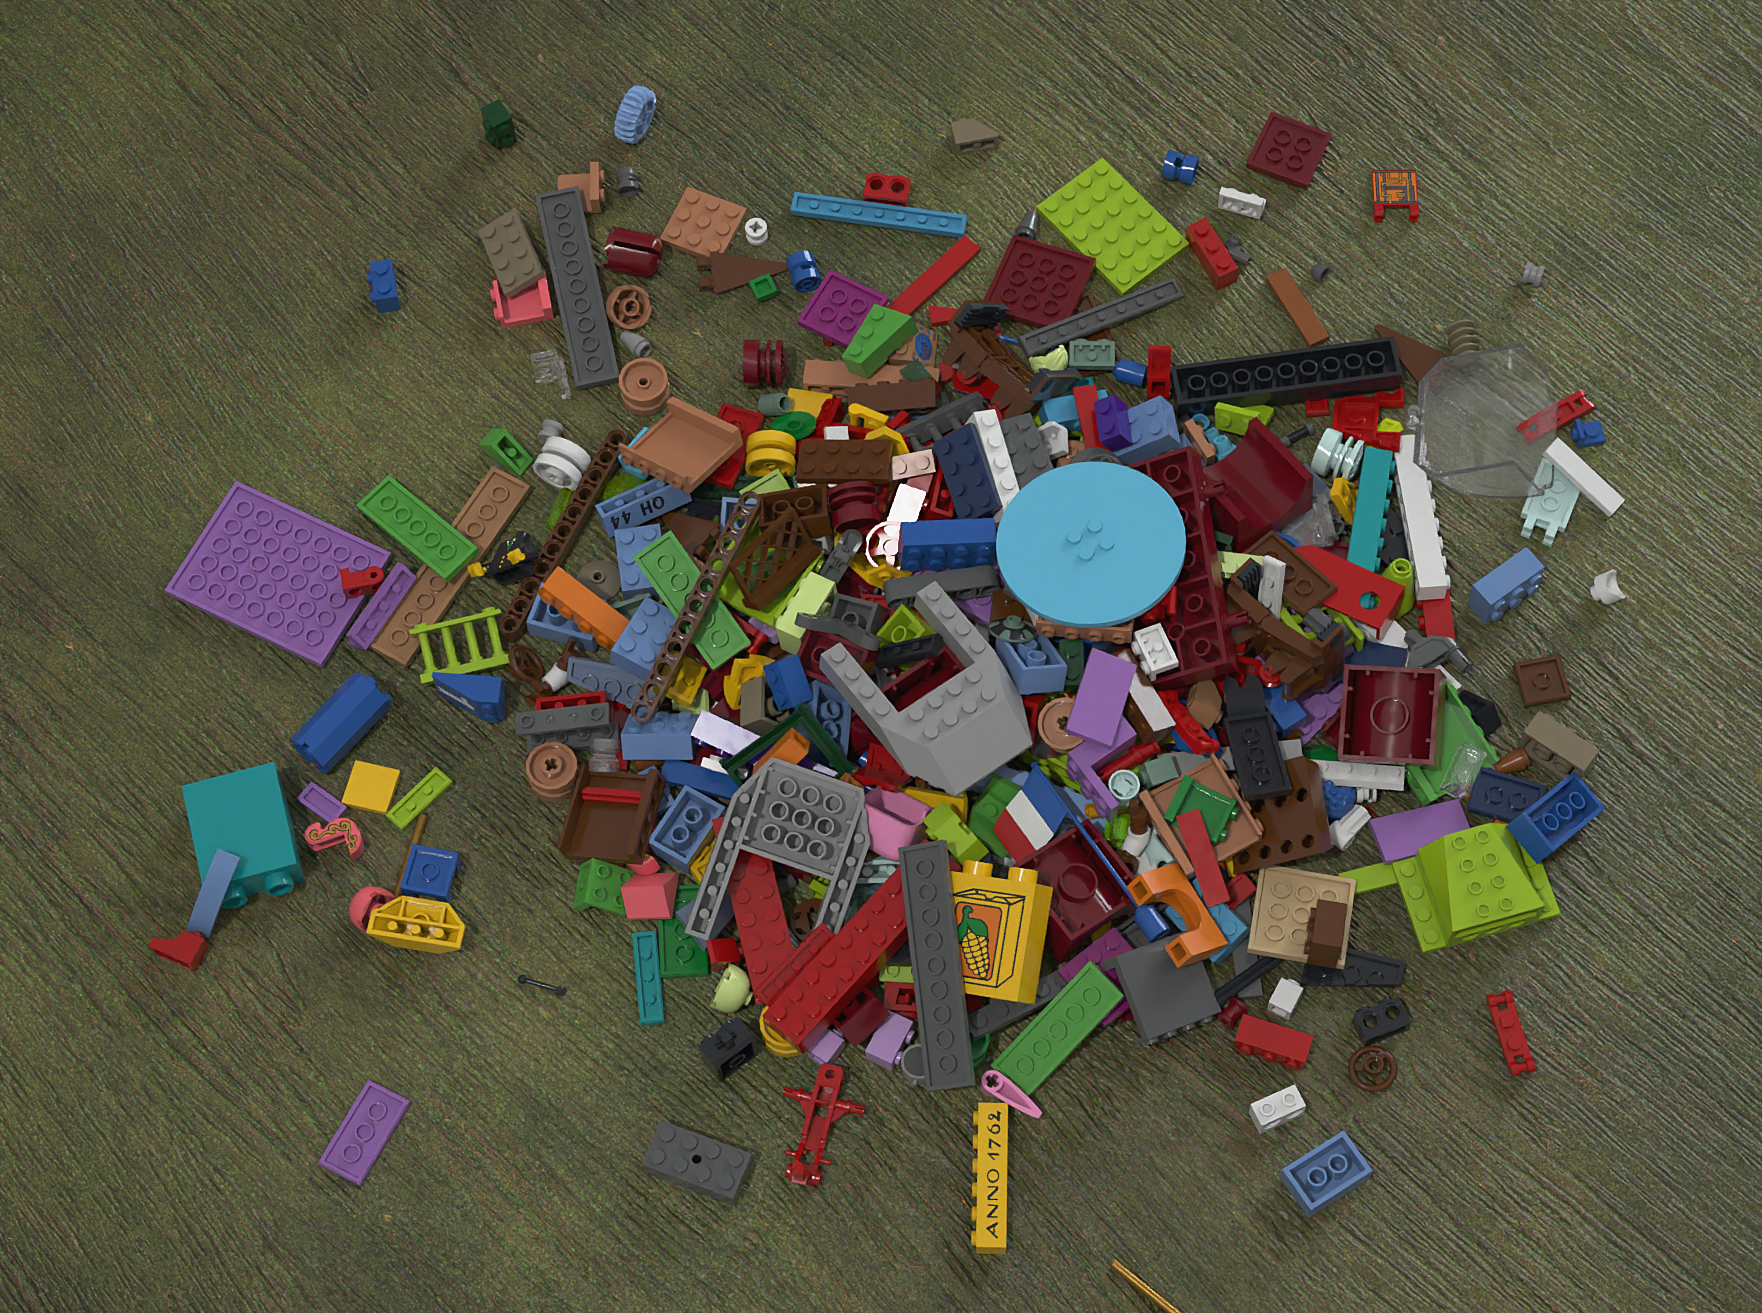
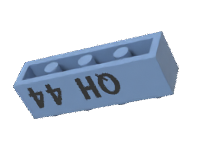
[595,478,692,538]

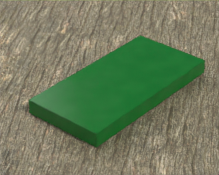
[658,884,709,980]

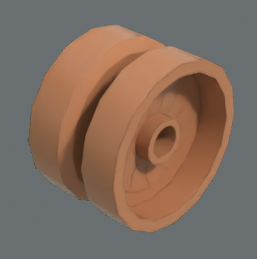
[619,358,670,416]
[1038,697,1086,755]
[526,742,580,802]

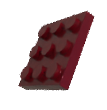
[1246,112,1332,190]

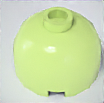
[709,963,753,1013]

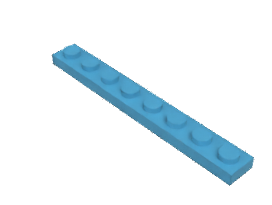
[791,192,967,238]

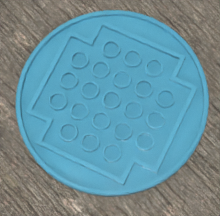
[996,462,1186,628]

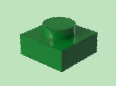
[749,273,778,303]

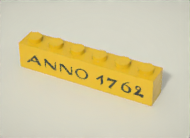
[971,1103,1008,1254]

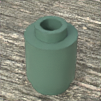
[758,393,791,416]

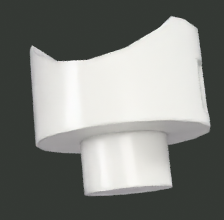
[1590,569,1626,605]

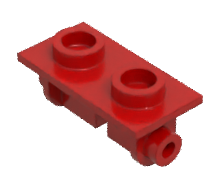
[809,398,845,437]

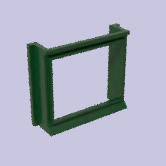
[719,701,854,788]

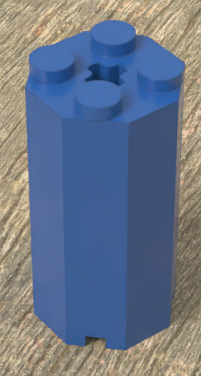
[290,673,393,774]

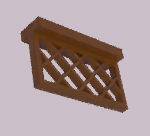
[727,507,822,611]

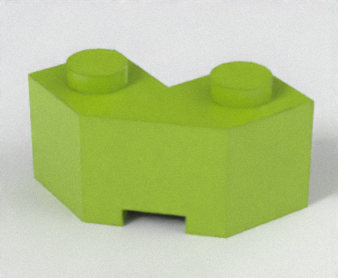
[922,801,989,865]

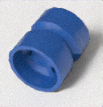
[1162,150,1199,185]
[786,251,821,293]

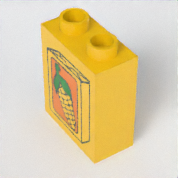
[950,860,1053,1004]

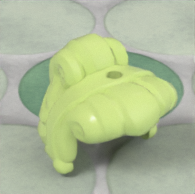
[1029,345,1069,373]

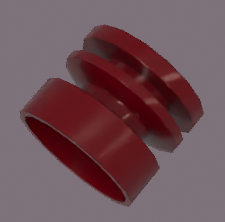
[743,340,787,387]
[827,481,881,534]

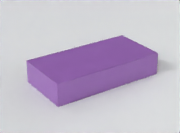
[296,781,349,824]

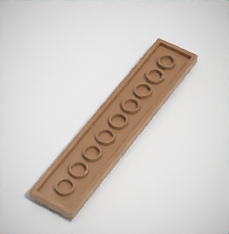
[368,466,531,669]

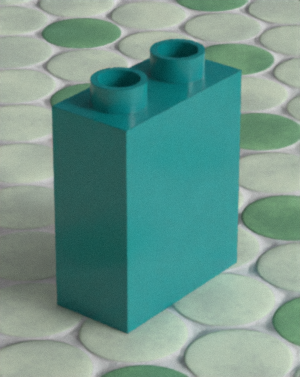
[182,762,305,909]

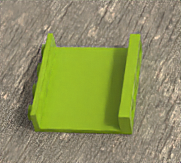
[708,516,826,630]

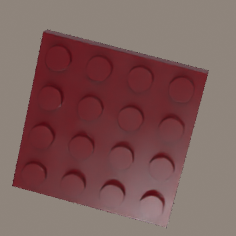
[984,235,1096,328]

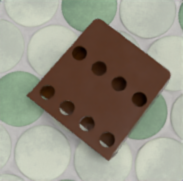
[1228,756,1333,875]

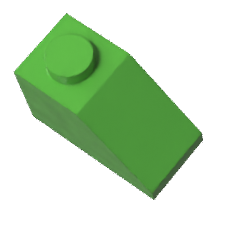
[478,428,534,476]

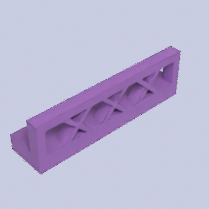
[346,563,417,650]

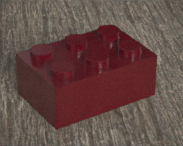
[797,629,879,689]

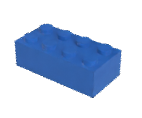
[898,518,997,572]
[1506,771,1605,864]

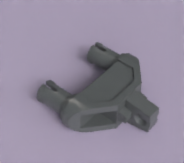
[819,529,863,585]
[1404,629,1473,674]

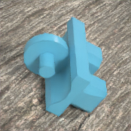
[1204,427,1236,463]

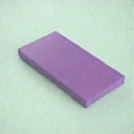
[1064,648,1137,750]
[1368,799,1470,865]
[318,1079,411,1187]

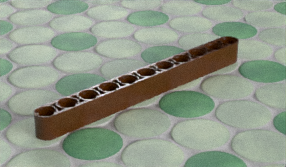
[499,429,628,643]
[631,491,762,725]

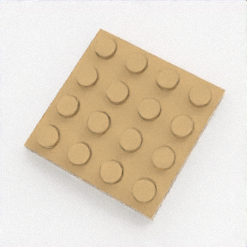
[1247,865,1356,969]

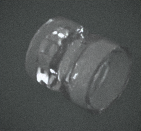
[588,738,620,773]

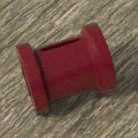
[1216,997,1248,1029]

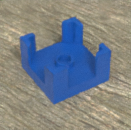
[400,844,462,905]

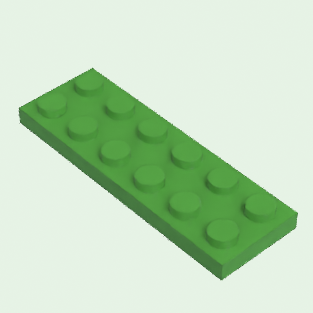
[356,475,480,583]
[632,530,752,671]
[990,961,1125,1097]

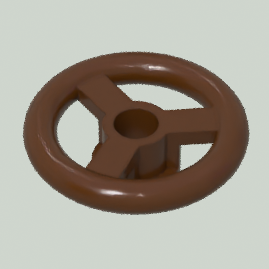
[508,644,545,684]
[1348,1045,1397,1092]

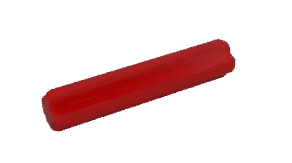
[582,787,643,805]

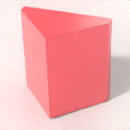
[620,872,679,920]

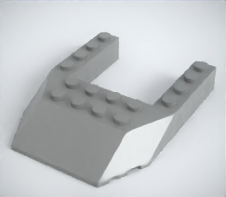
[819,581,1032,797]
[684,757,870,941]

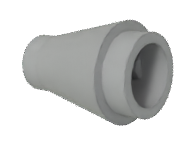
[620,330,652,358]

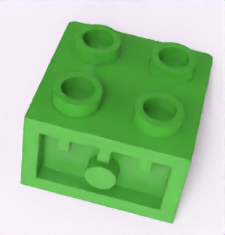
[967,790,1009,858]
[572,858,634,916]

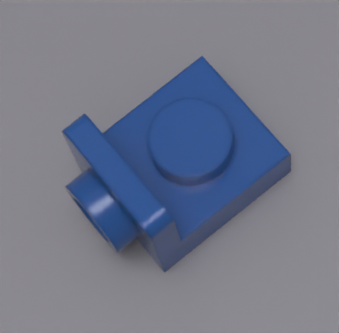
[1570,419,1605,449]

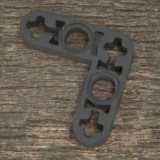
[794,612,881,651]

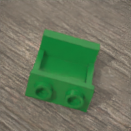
[1163,775,1240,846]

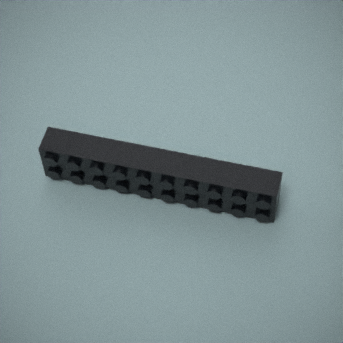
[1170,336,1403,419]

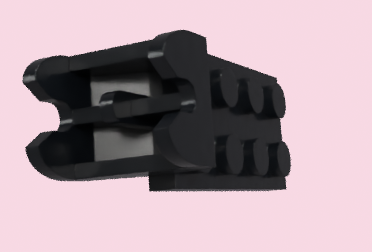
[1222,673,1292,801]

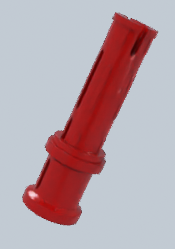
[1096,741,1161,784]

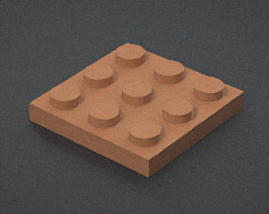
[660,187,747,257]

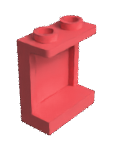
[490,270,554,329]

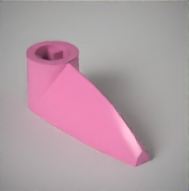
[980,1070,1042,1118]

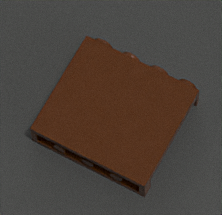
[557,764,667,865]

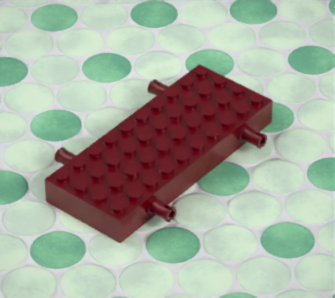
[1114,445,1251,692]

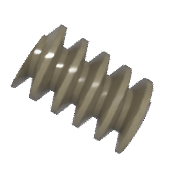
[1446,319,1482,371]

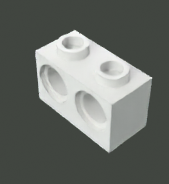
[1249,1084,1306,1134]

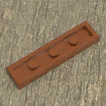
[1266,267,1329,348]

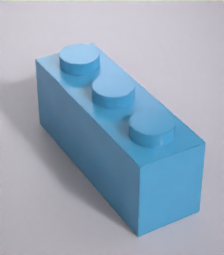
[1038,389,1108,431]

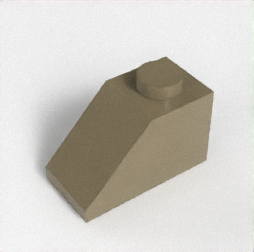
[951,118,999,156]

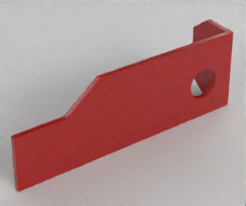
[1240,545,1405,640]

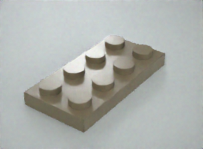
[478,208,545,299]

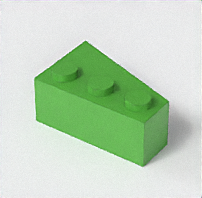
[842,304,919,378]

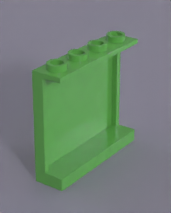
[1397,681,1499,807]

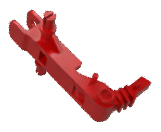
[782,1063,866,1187]

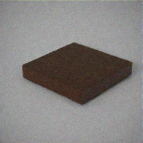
[1513,654,1571,708]

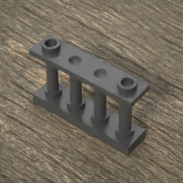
[895,391,985,463]
[516,702,621,756]

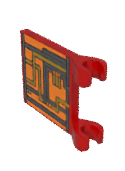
[1372,170,1419,222]

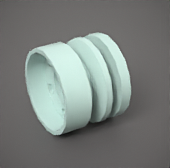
[1310,427,1365,482]

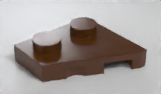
[988,589,1032,640]

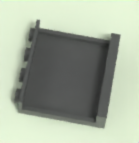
[1103,930,1221,1046]

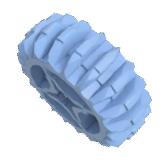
[614,85,656,144]

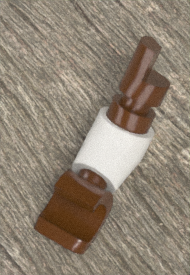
[524,637,580,710]
[1115,799,1151,875]

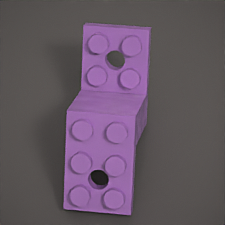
[1066,714,1137,823]

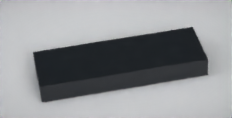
[876,633,943,669]

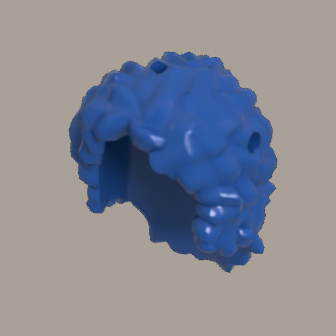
[1322,780,1357,820]

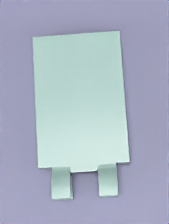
[1520,459,1580,547]

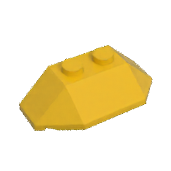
[366,896,466,954]

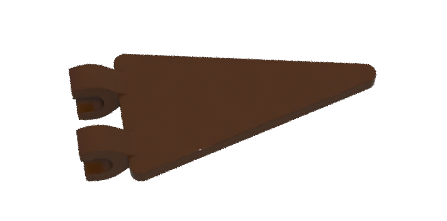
[696,252,788,294]
[1375,324,1458,394]
[661,512,721,562]

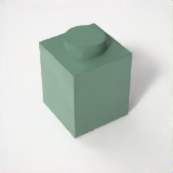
[1138,754,1179,789]

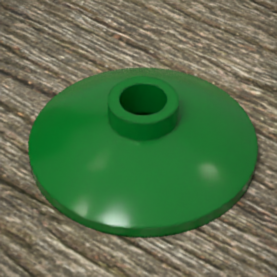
[771,411,817,440]

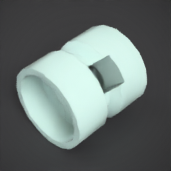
[1107,769,1140,809]

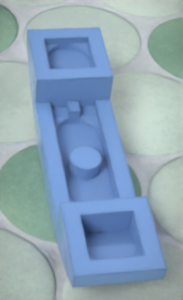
[187,849,240,938]

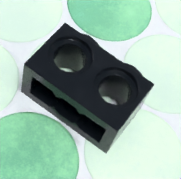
[1352,996,1411,1046]

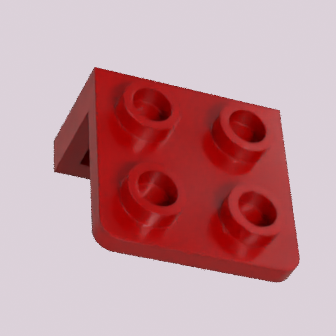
[853,741,913,792]

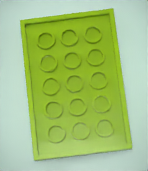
[1036,157,1190,297]

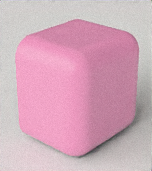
[864,786,934,862]

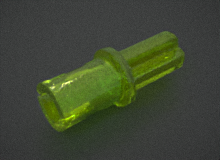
[544,487,573,531]

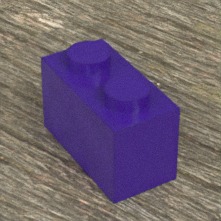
[1094,394,1133,452]

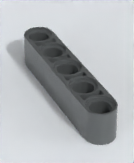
[882,565,1000,609]

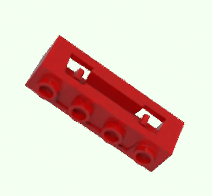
[883,981,983,1020]

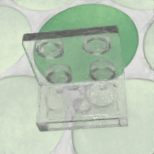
[530,349,572,409]
[1281,493,1336,548]

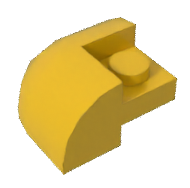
[723,654,775,710]

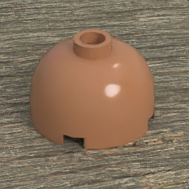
[606,285,652,329]

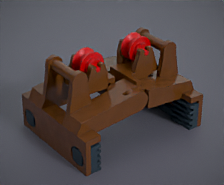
[942,300,1083,419]
[1226,557,1345,702]

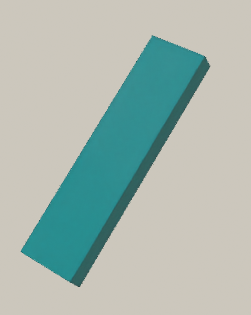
[632,930,665,1026]

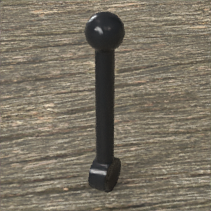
[518,975,566,996]

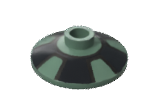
[989,615,1036,643]

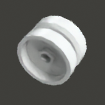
[532,436,591,491]

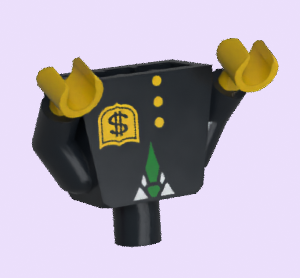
[467,531,539,586]

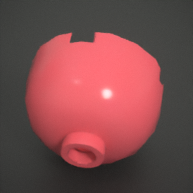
[349,886,395,933]

